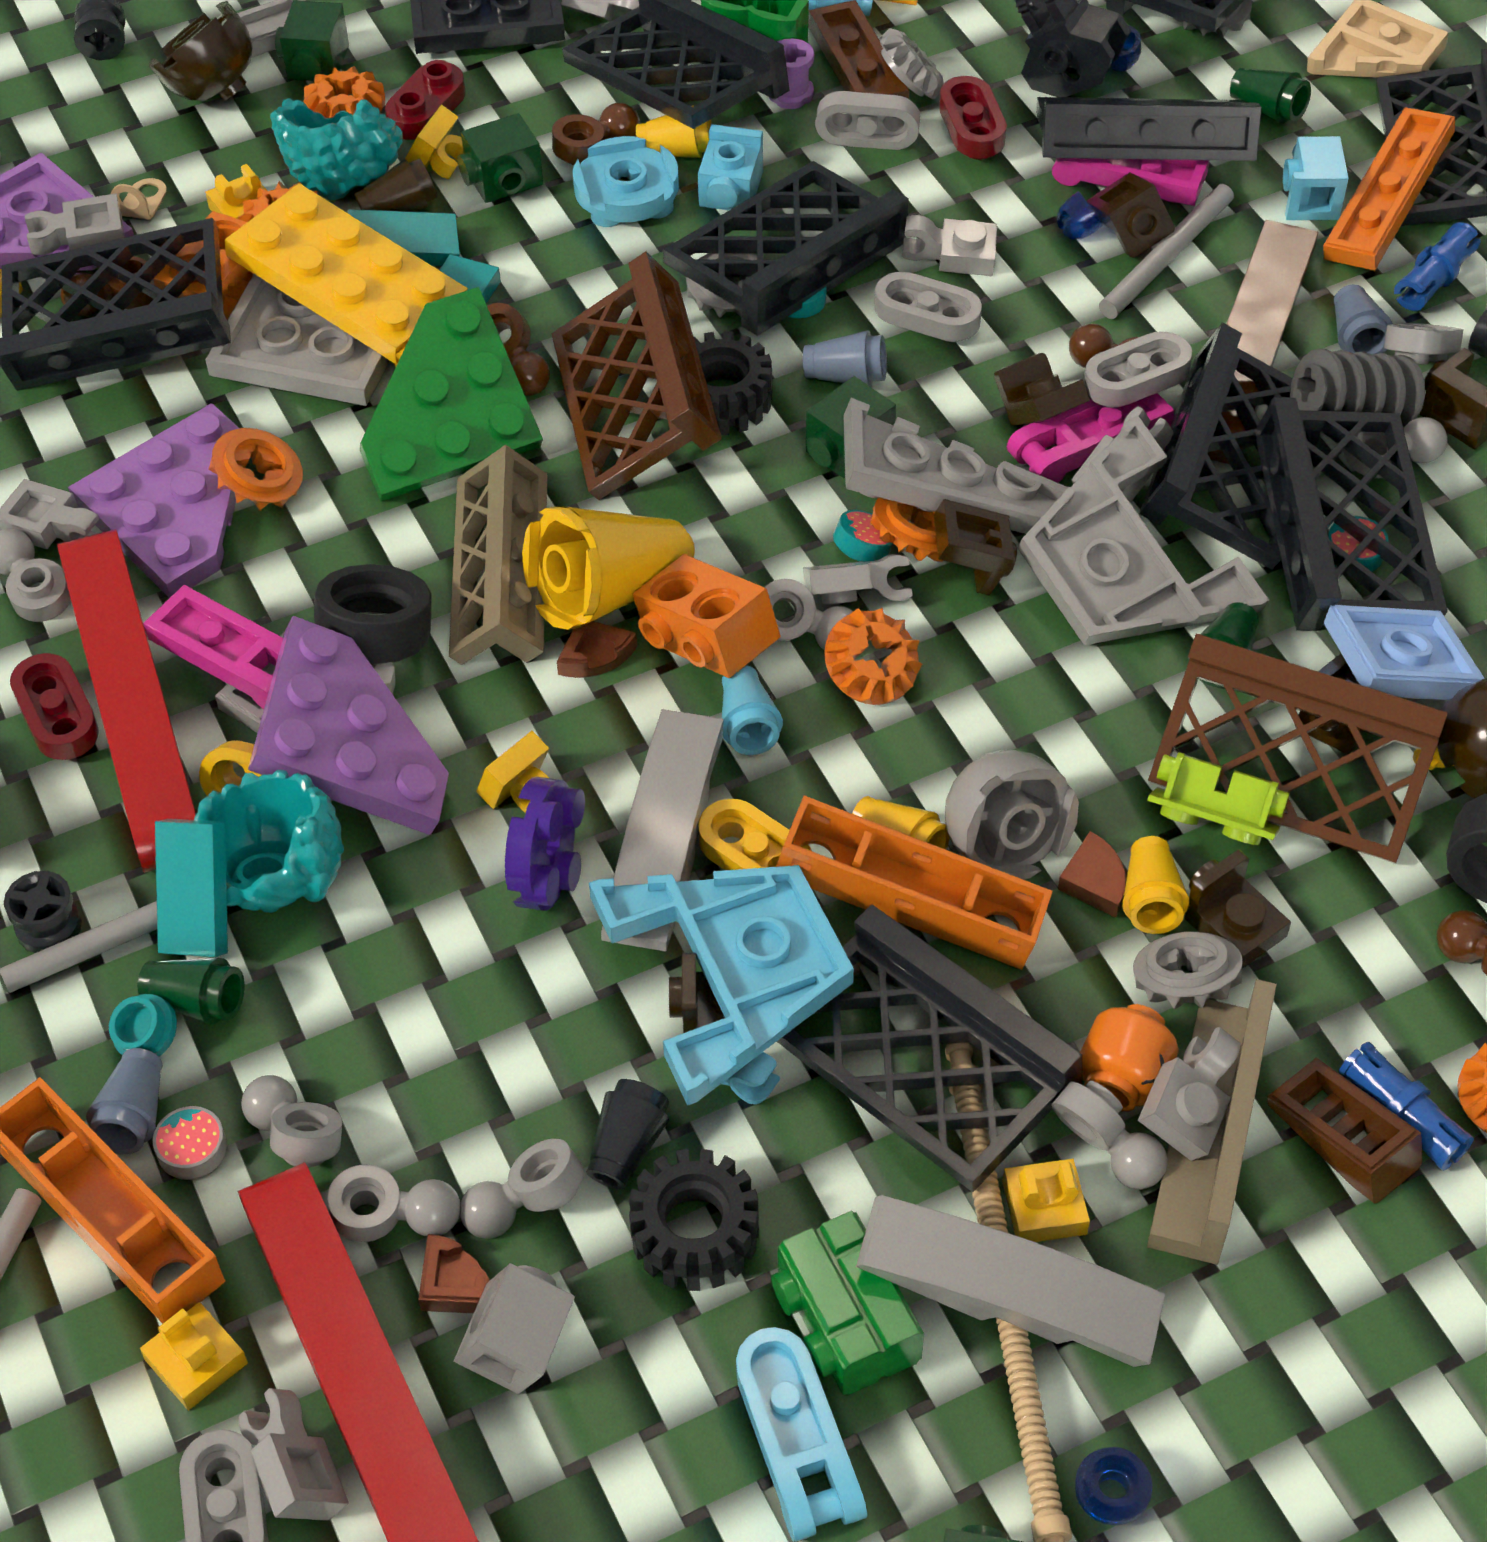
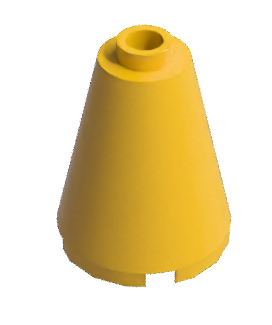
[522,506,695,630]

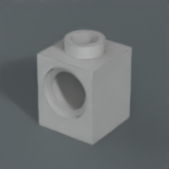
[453,1263,575,1394]

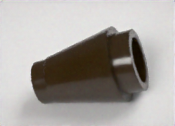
[354,158,438,212]

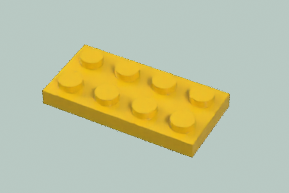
[225,183,468,364]

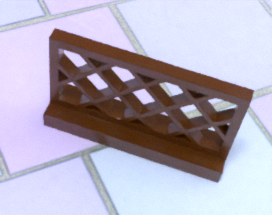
[551,251,722,500]
[1148,633,1448,864]

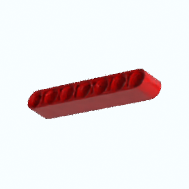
[57,529,196,873]
[237,1162,479,1542]

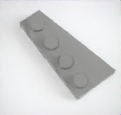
[843,397,1068,534]

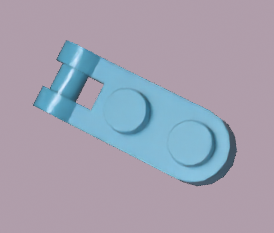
[736,1327,867,1542]

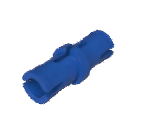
[1394,222,1481,311]
[1339,1042,1474,1171]

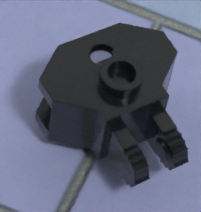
[1015,0,1131,97]

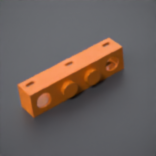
[776,795,1053,970]
[0,1077,226,1324]

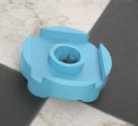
[573,136,679,227]

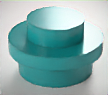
[109,994,177,1057]

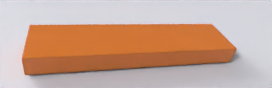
[1323,107,1455,271]

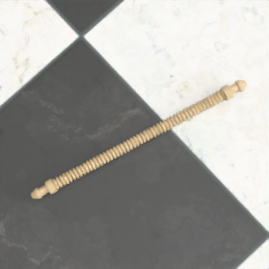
[945,1042,1072,1542]

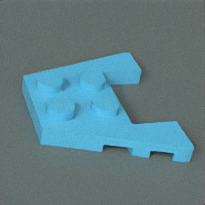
[589,865,854,1106]

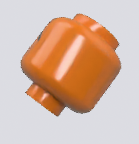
[1080,1004,1179,1111]

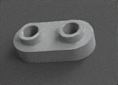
[815,91,920,150]
[874,272,982,342]
[1384,323,1464,364]
[1084,332,1192,408]
[179,1429,269,1542]

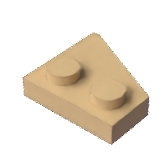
[1307,0,1448,77]

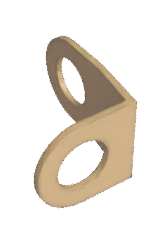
[111,178,167,220]

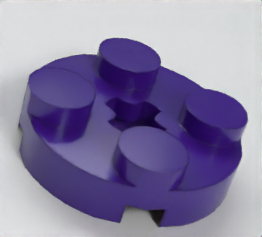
[505,777,585,911]

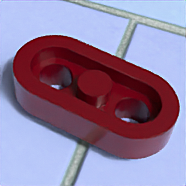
[385,60,465,140]
[939,76,1007,160]
[10,653,99,760]

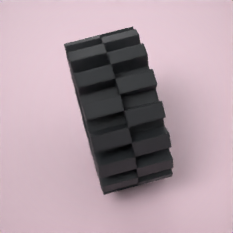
[694,331,772,435]
[629,1148,759,1291]

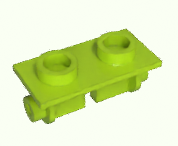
[1147,752,1290,845]

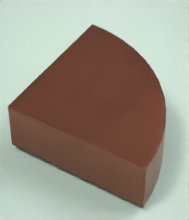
[557,621,637,678]
[1058,831,1125,918]
[418,1234,489,1314]

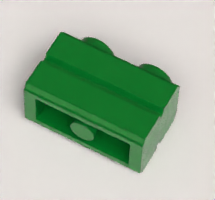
[771,1210,924,1396]

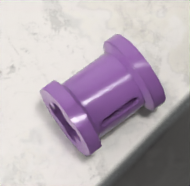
[769,38,814,109]

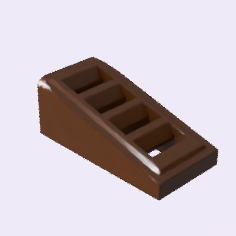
[1267,1057,1422,1204]

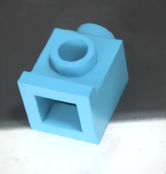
[698,124,763,210]
[1283,136,1349,220]

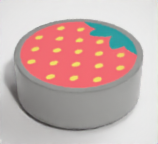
[153,1106,227,1180]

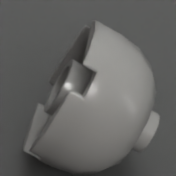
[945,750,1079,880]

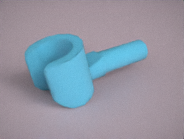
[721,1052,780,1105]

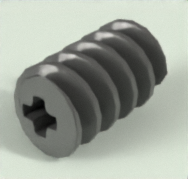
[1290,349,1425,427]

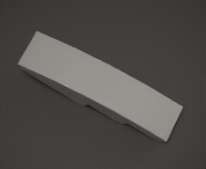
[601,709,723,951]
[856,1195,1165,1367]

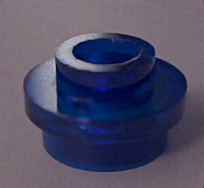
[1075,1447,1153,1525]

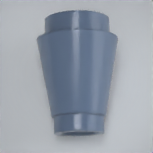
[1334,284,1393,355]
[803,330,887,387]
[86,1048,163,1154]

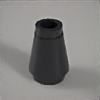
[586,1079,669,1190]

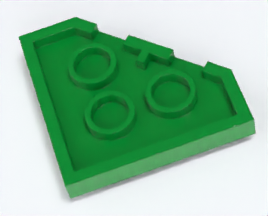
[360,287,543,502]

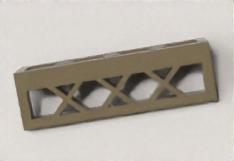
[449,445,547,665]
[1147,979,1277,1265]

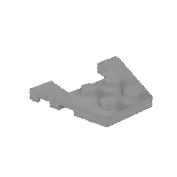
[1018,415,1269,645]

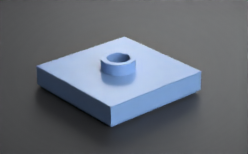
[1324,605,1484,700]

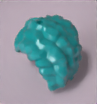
[270,98,403,200]
[194,769,344,913]

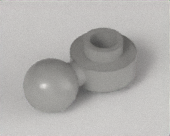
[1343,417,1447,478]
[0,528,71,622]
[764,579,853,650]
[241,1075,342,1168]
[1052,1081,1168,1190]
[460,1139,584,1239]
[327,1165,461,1242]

